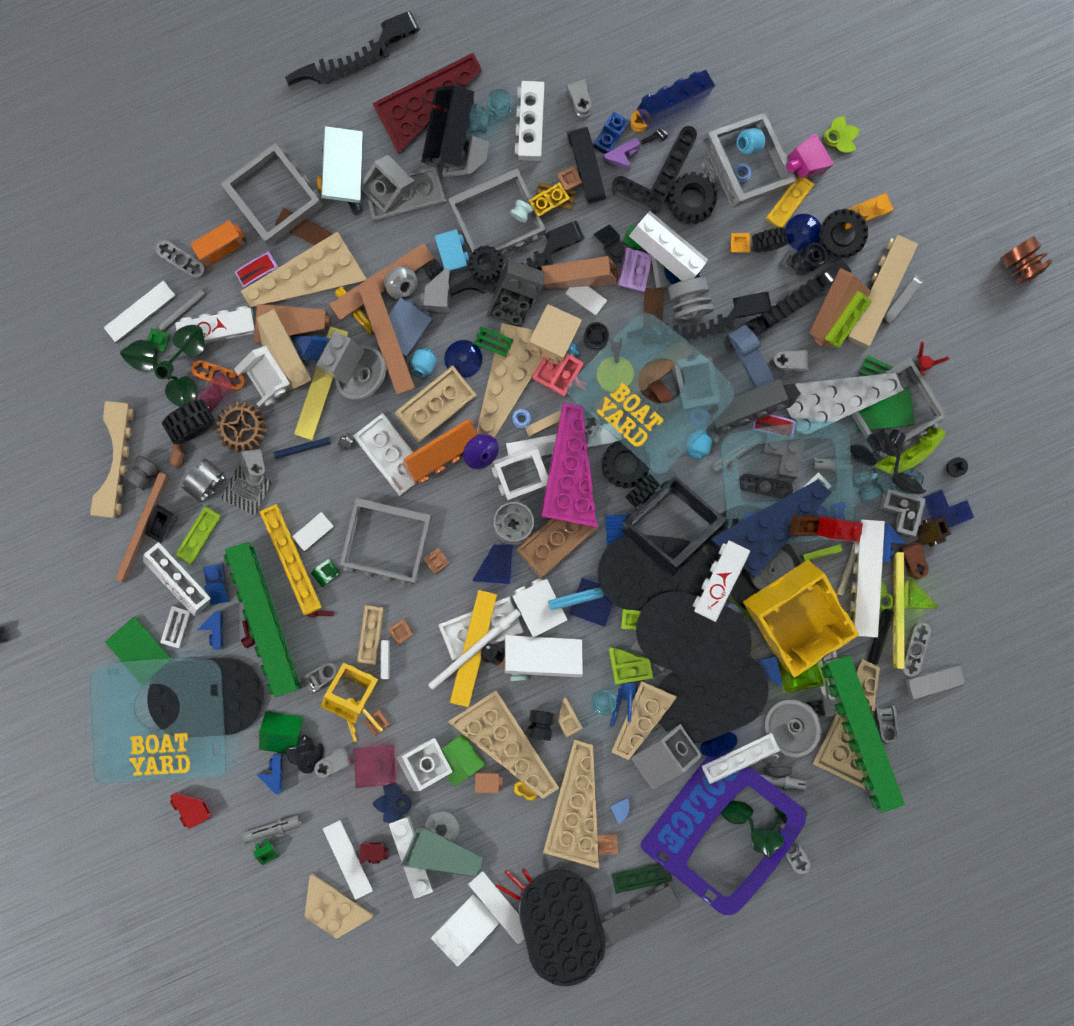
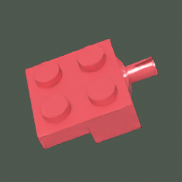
[532,354,588,398]

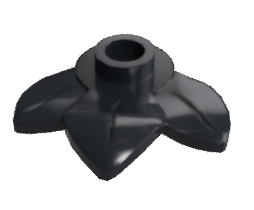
[286,735,324,774]

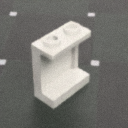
[234,346,290,407]
[512,578,567,637]

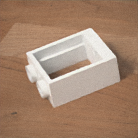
[491,445,548,500]

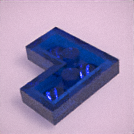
[923,490,975,528]

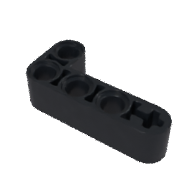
[567,127,606,204]

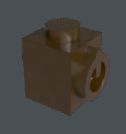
[917,517,951,547]

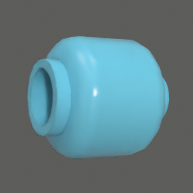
[737,128,765,155]
[409,348,437,378]
[685,430,712,459]

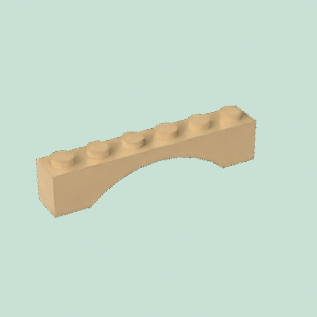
[90,401,134,519]

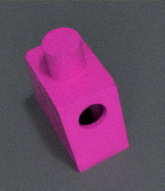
[786,134,834,178]

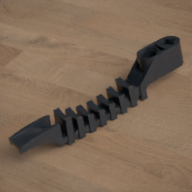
[285,11,421,86]
[450,220,585,296]
[724,258,852,352]
[627,292,772,346]

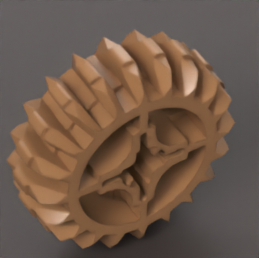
[215,401,267,453]

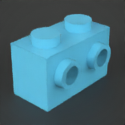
[435,229,469,274]

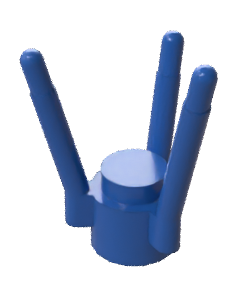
[610,683,638,727]

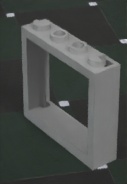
[701,113,796,208]
[221,143,323,247]
[448,168,546,265]
[852,358,947,458]
[340,498,432,586]

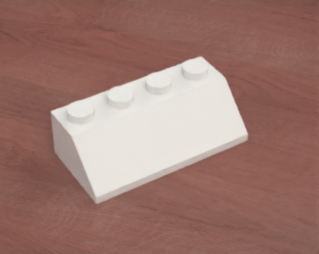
[629,211,708,281]

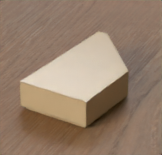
[557,697,583,738]

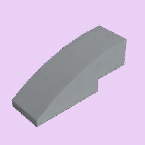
[906,665,965,699]

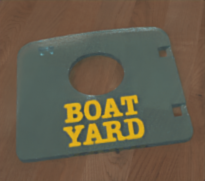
[567,313,734,475]
[89,659,227,783]

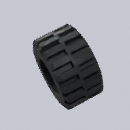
[668,172,717,224]
[819,208,868,258]
[161,400,216,444]
[602,439,651,489]

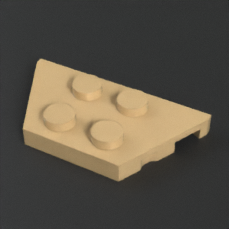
[304,874,374,939]

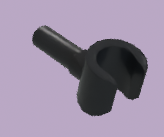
[641,128,668,144]

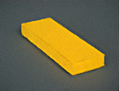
[766,176,815,228]

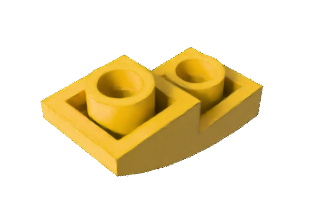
[528,182,570,217]

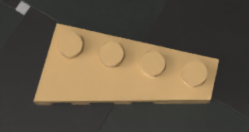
[612,681,677,760]

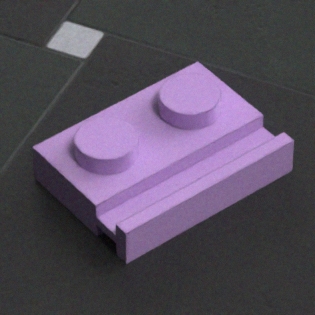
[617,248,652,292]

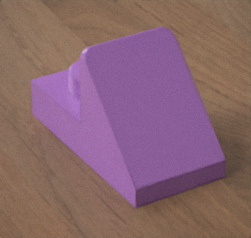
[603,138,641,171]

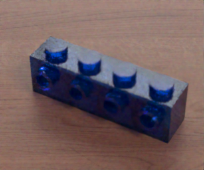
[637,70,715,125]

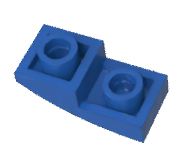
[593,111,629,154]

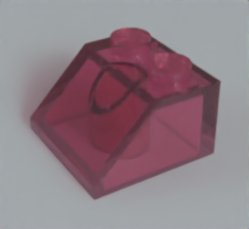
[353,745,396,788]

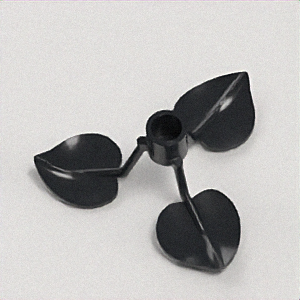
[847,429,926,494]

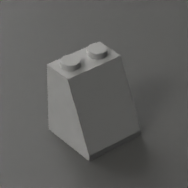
[314,331,365,385]
[631,724,702,790]

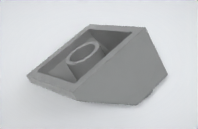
[442,136,489,177]

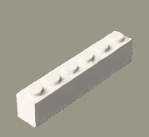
[850,520,885,637]

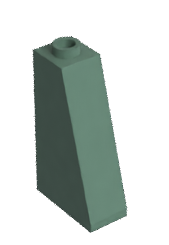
[401,828,483,876]

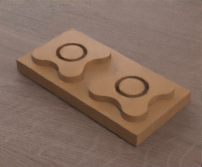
[516,518,598,578]

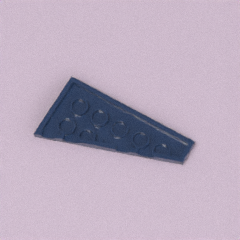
[710,480,832,578]

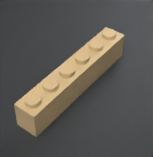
[846,235,918,349]

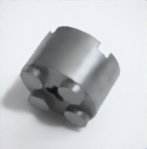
[181,458,227,503]

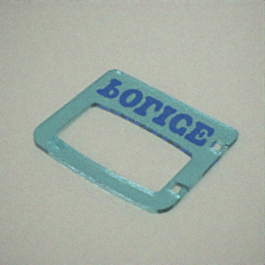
[720,422,856,545]

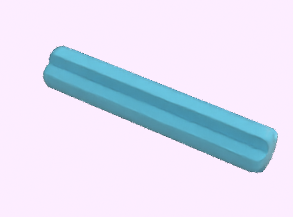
[548,587,604,610]

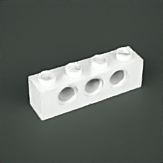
[515,81,544,161]

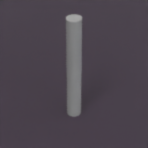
[158,289,205,332]

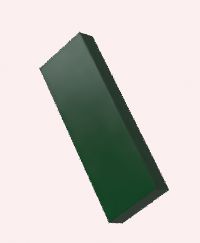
[612,862,673,894]

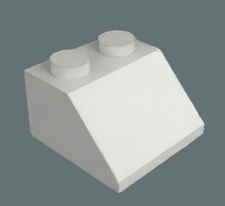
[396,738,453,791]

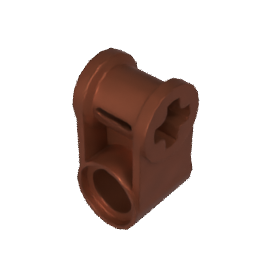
[899,541,929,579]

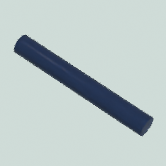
[274,437,331,459]

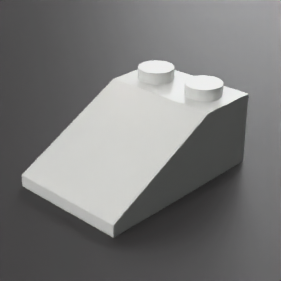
[431,894,499,967]

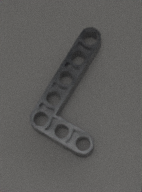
[611,126,697,214]

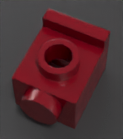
[360,842,389,864]

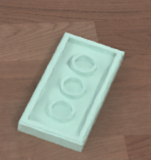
[321,126,362,203]

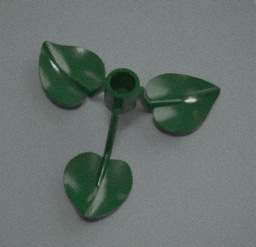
[120,325,205,407]
[721,801,807,859]

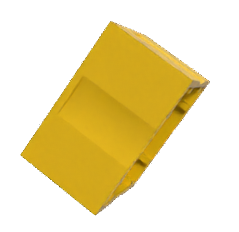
[743,560,859,678]

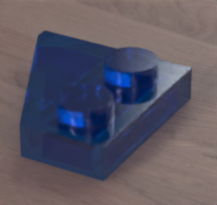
[473,544,513,584]

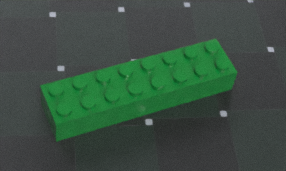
[224,542,302,698]
[821,655,905,813]

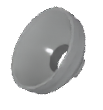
[384,266,418,300]
[424,811,460,843]

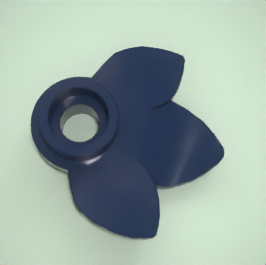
[373,784,412,823]

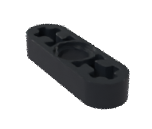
[737,474,793,499]

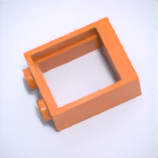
[190,220,246,268]

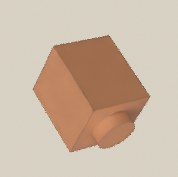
[475,772,503,793]

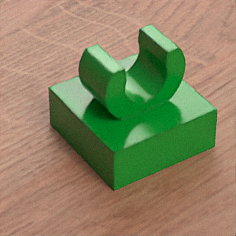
[622,225,641,251]
[147,328,171,353]
[253,839,280,865]

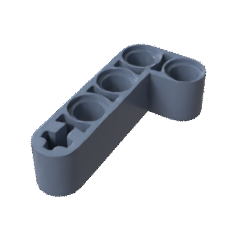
[728,325,775,389]

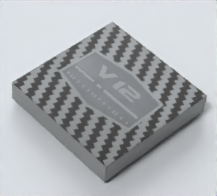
[221,465,273,516]

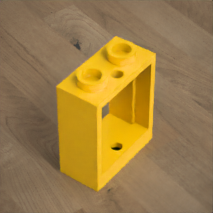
[320,662,378,724]

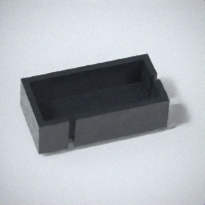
[421,85,474,168]

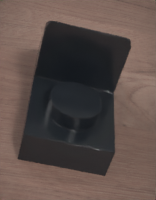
[593,224,625,265]
[145,504,177,543]

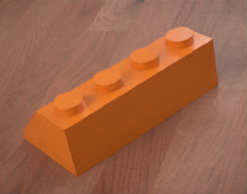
[402,419,477,484]

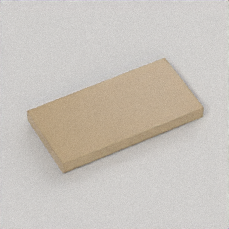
[394,366,476,443]

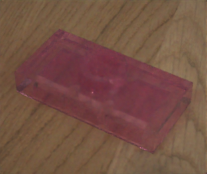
[197,371,234,412]

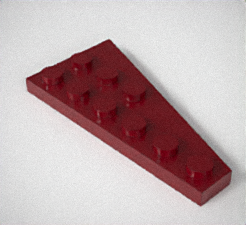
[373,53,482,154]

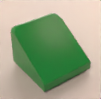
[311,559,340,587]

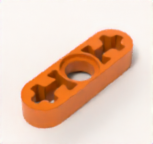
[191,360,246,391]

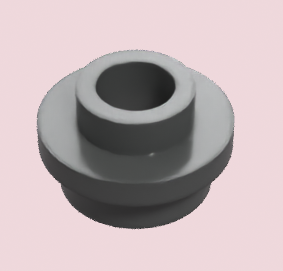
[338,433,353,451]

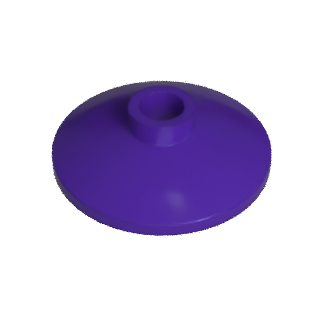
[463,434,499,469]

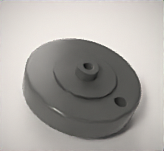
[748,549,795,590]

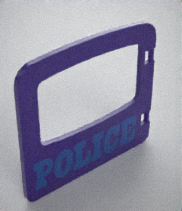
[641,745,806,915]

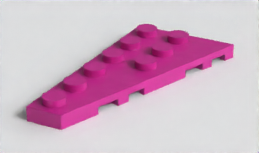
[540,402,598,528]

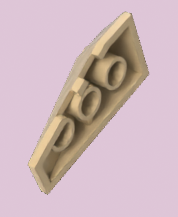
[257,309,311,391]

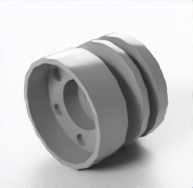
[668,277,714,320]
[493,502,534,546]

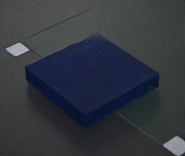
[569,578,613,627]

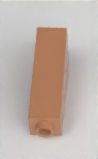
[542,256,618,290]
[809,268,871,348]
[254,304,331,345]

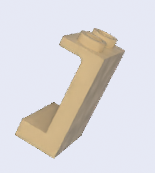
[527,304,582,365]

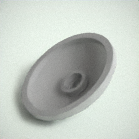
[335,345,386,400]
[765,699,822,757]

